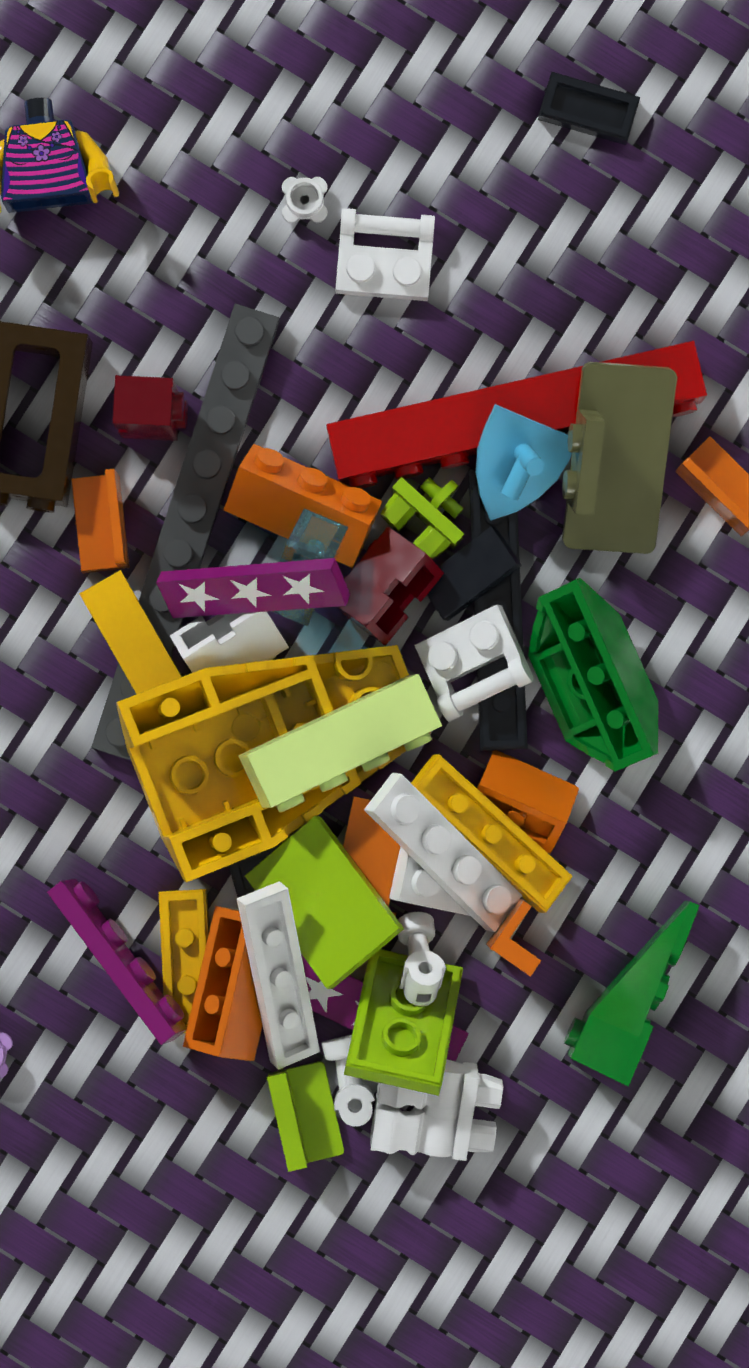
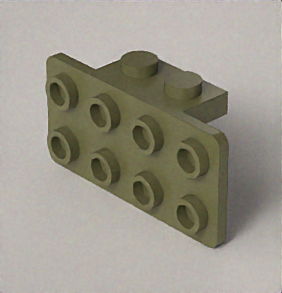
[562,362,677,554]

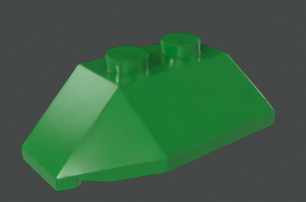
[528,578,658,772]

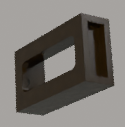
[0,321,93,513]

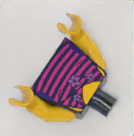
[0,98,119,213]

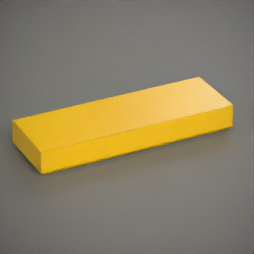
[79,570,182,694]
[159,889,209,1033]

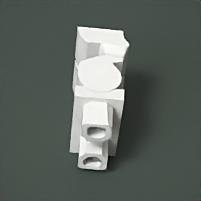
[370,1059,503,1161]

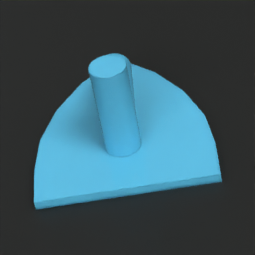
[475,404,572,521]

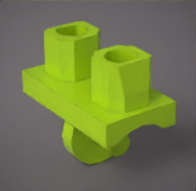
[380,477,464,560]

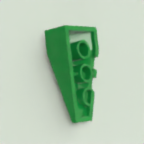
[564,900,700,1087]

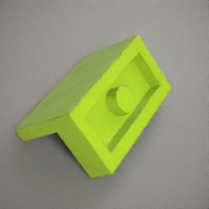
[267,1061,344,1172]

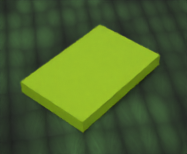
[245,816,404,989]
[344,949,463,1096]

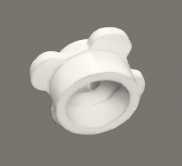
[282,177,328,223]

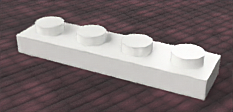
[364,773,522,932]
[236,881,320,1070]

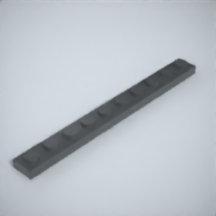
[91,303,280,760]

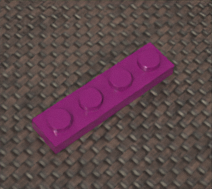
[47,879,187,1045]

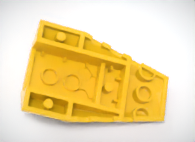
[116,645,431,883]

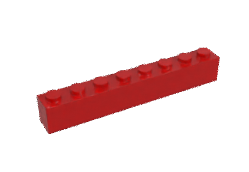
[326,341,707,489]

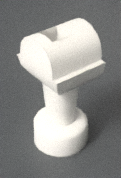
[398,912,446,1007]
[322,1035,375,1127]

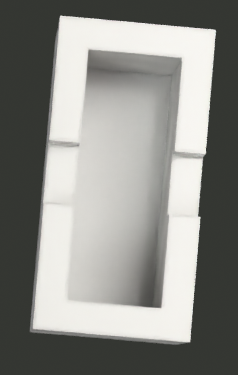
[170,612,289,673]

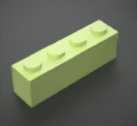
[238,674,442,812]

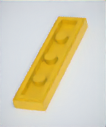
[411,754,573,913]

